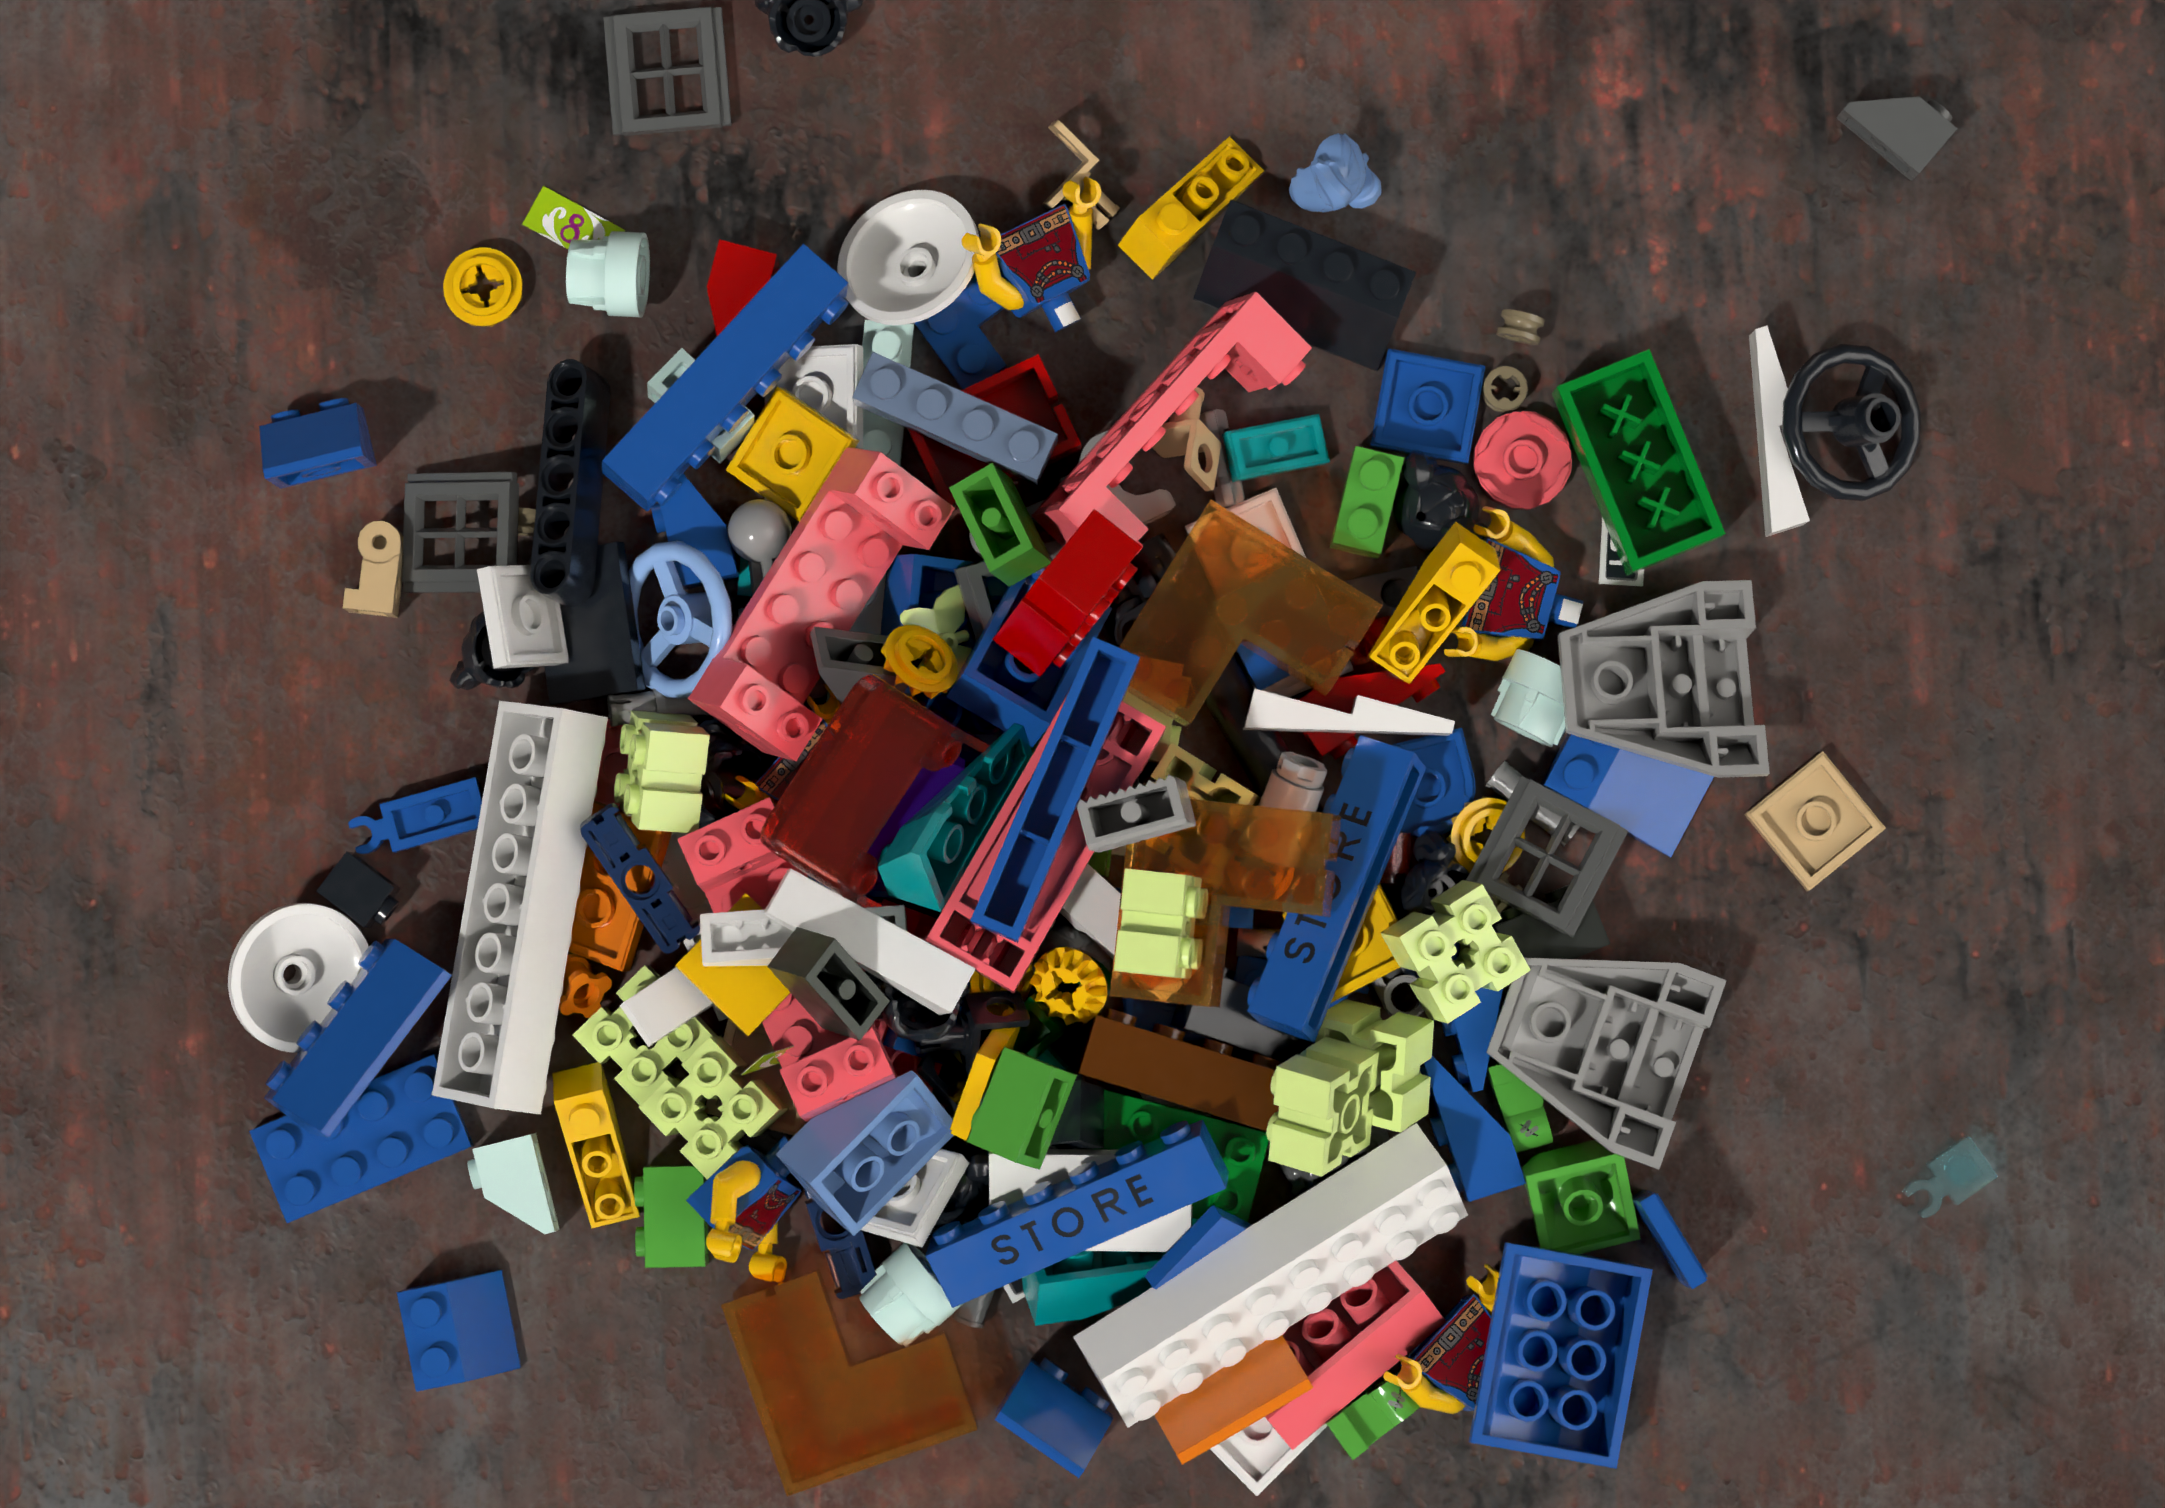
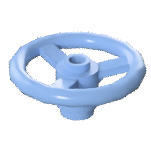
[628,541,733,699]

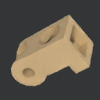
[343,521,403,618]

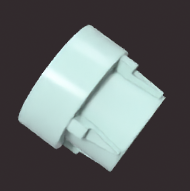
[566,231,650,317]
[1491,649,1566,747]
[859,1242,963,1347]

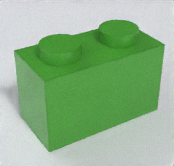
[1329,446,1404,559]
[949,463,1052,587]
[967,1047,1077,1170]
[634,1165,709,1268]

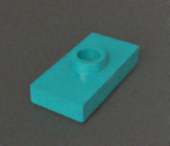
[1222,414,1330,483]

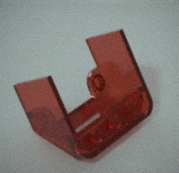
[760,674,990,908]

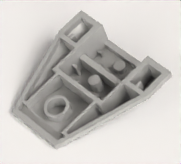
[1558,580,1770,778]
[1486,958,1727,1170]

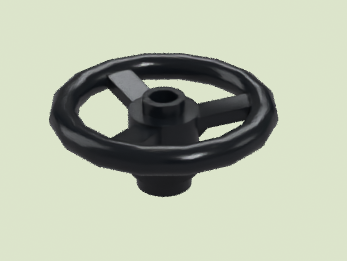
[1782,344,1921,501]

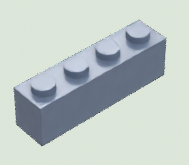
[852,352,1058,486]

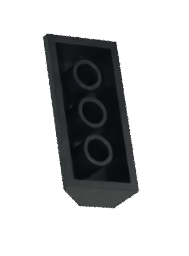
[1193,200,1416,372]

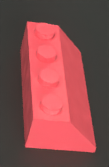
[1265,1261,1446,1450]

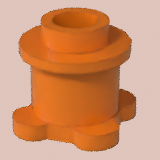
[559,954,612,1018]

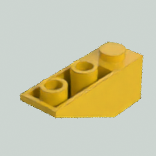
[1118,136,1264,280]
[1369,522,1501,684]
[553,1062,640,1229]

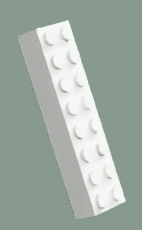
[432,701,608,1115]
[1073,1123,1468,1427]

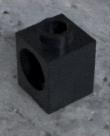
[317,851,401,928]

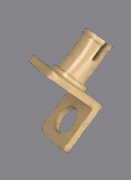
[1042,120,1120,230]
[1152,387,1222,491]

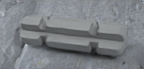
[1199,409,1245,507]

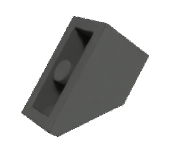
[1836,96,1958,181]
[810,627,908,714]

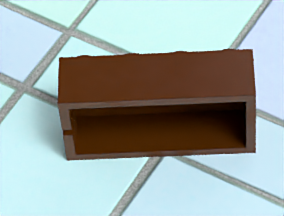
[1076,1008,1282,1131]

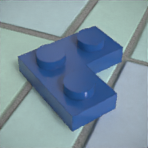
[914,271,1007,390]

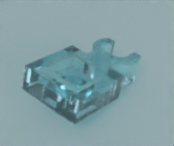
[1902,1135,1998,1218]

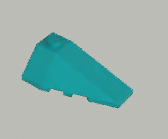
[878,723,1033,912]
[1022,1219,1198,1326]

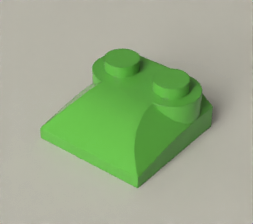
[1522,1140,1641,1254]

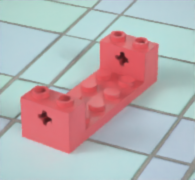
[1031,292,1312,554]
[688,447,955,761]
[925,692,1166,993]
[677,797,898,1122]

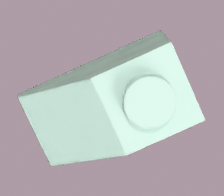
[467,1133,560,1234]

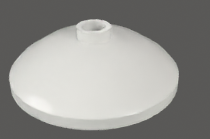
[837,190,979,325]
[228,903,369,1053]

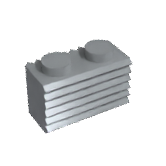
[1077,775,1196,853]

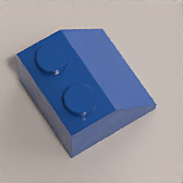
[259,398,377,489]
[397,1270,521,1392]

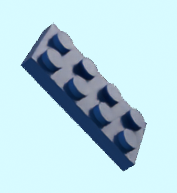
[249,1054,474,1223]

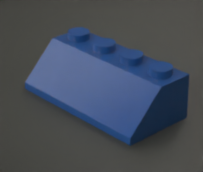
[264,939,452,1138]

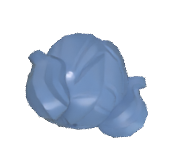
[1289,133,1382,213]

